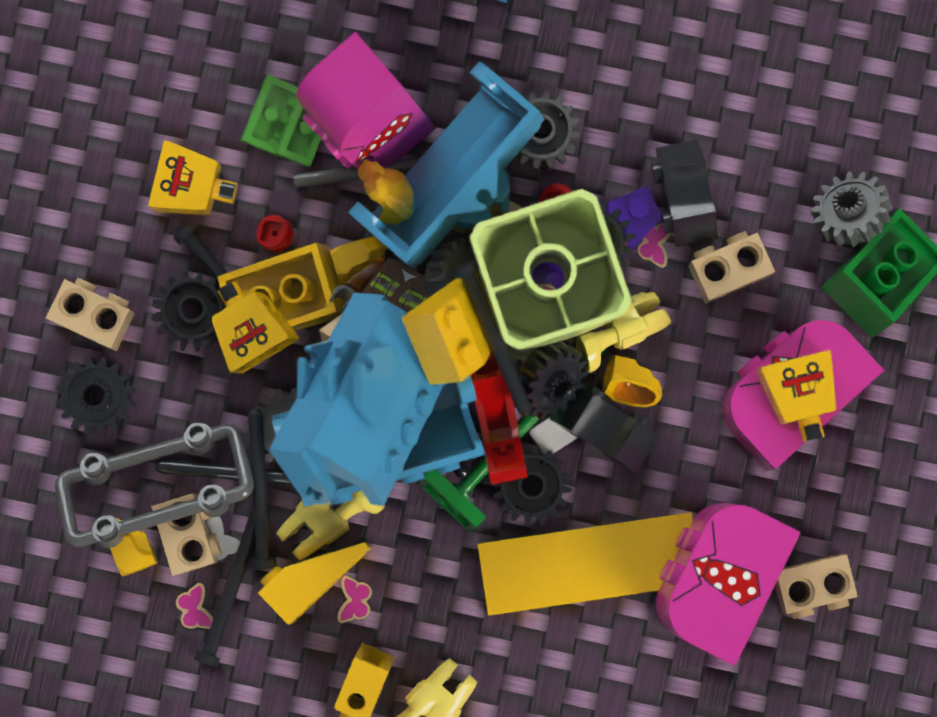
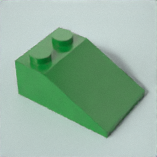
[821,208,937,338]

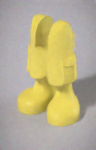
[566,292,671,373]
[276,491,385,561]
[396,658,477,717]

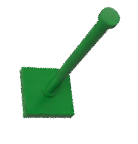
[418,349,607,534]

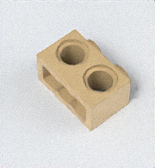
[688,231,775,304]
[46,277,135,352]
[151,493,222,576]
[775,554,858,619]

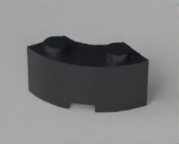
[651,139,718,247]
[550,384,659,473]

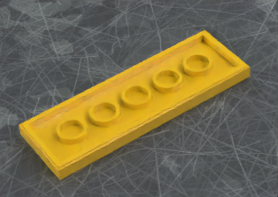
[478,512,693,616]

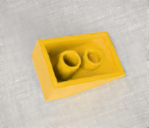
[217,243,346,331]
[401,272,492,385]
[258,542,373,625]

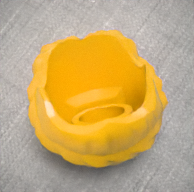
[358,159,414,225]

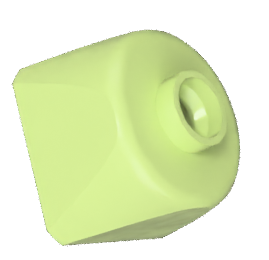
[470,189,631,349]

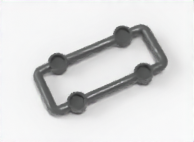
[55,423,254,548]

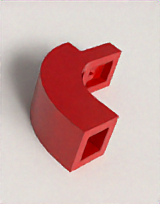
[470,353,528,485]

